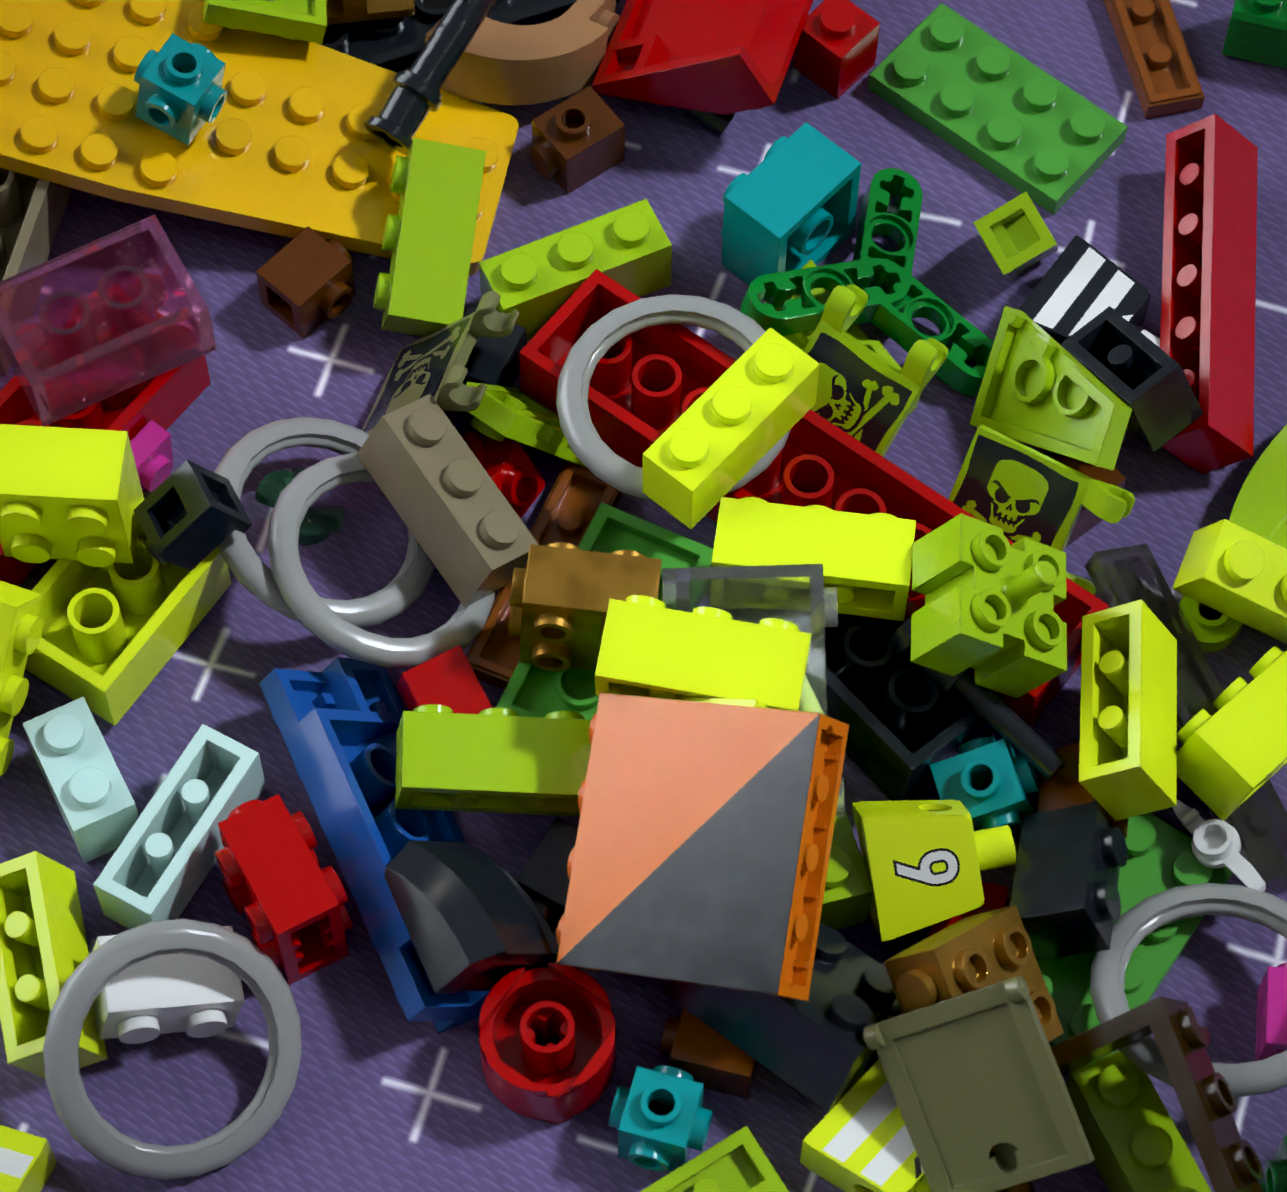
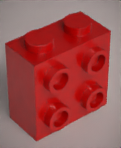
[214,794,353,985]

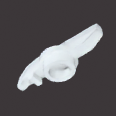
[1173,800,1266,892]

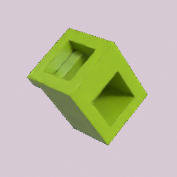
[973,191,1058,276]

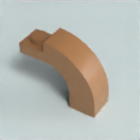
[425,0,619,105]

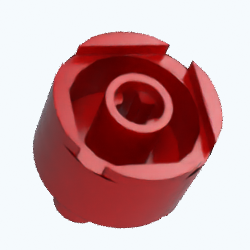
[478,963,616,1124]

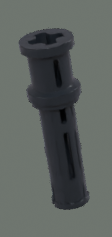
[364,0,498,154]

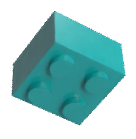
[721,122,861,286]

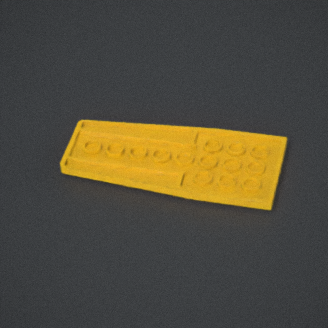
[0,0,519,275]

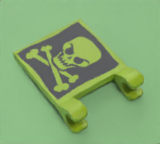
[803,284,948,457]
[948,425,1135,595]

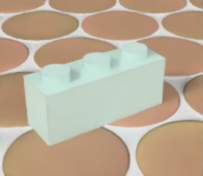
[93,724,266,929]

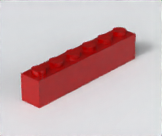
[1160,114,1258,474]

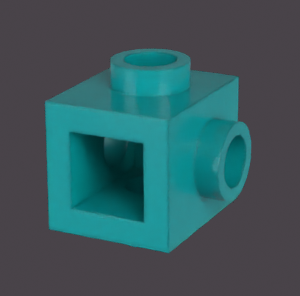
[134,33,228,146]
[930,737,1040,832]
[608,1065,713,1172]

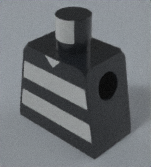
[1018,235,1160,348]

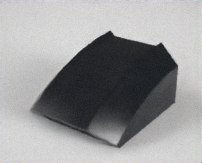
[384,840,559,994]

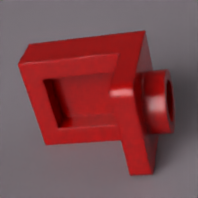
[462,431,545,519]

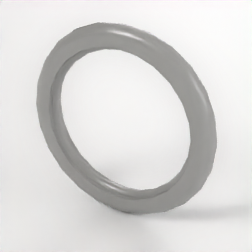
[556,294,791,502]
[214,417,435,628]
[267,453,495,668]
[1090,883,1287,1098]
[43,919,302,1181]

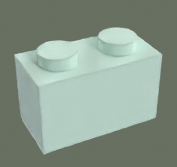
[22,697,139,863]

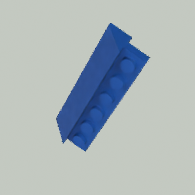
[259,657,490,1034]

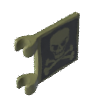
[362,291,520,435]

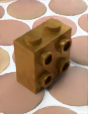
[508,542,662,672]
[884,905,1064,1042]

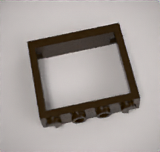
[990,996,1263,1192]

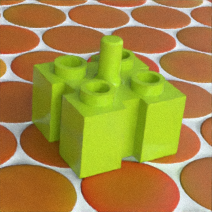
[911,513,1067,698]

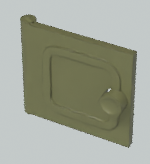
[863,976,1094,1192]

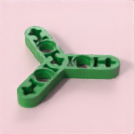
[740,168,994,396]

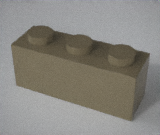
[357,394,539,607]

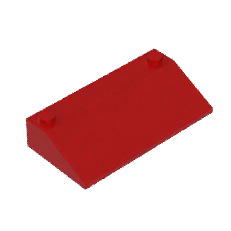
[592,0,813,115]

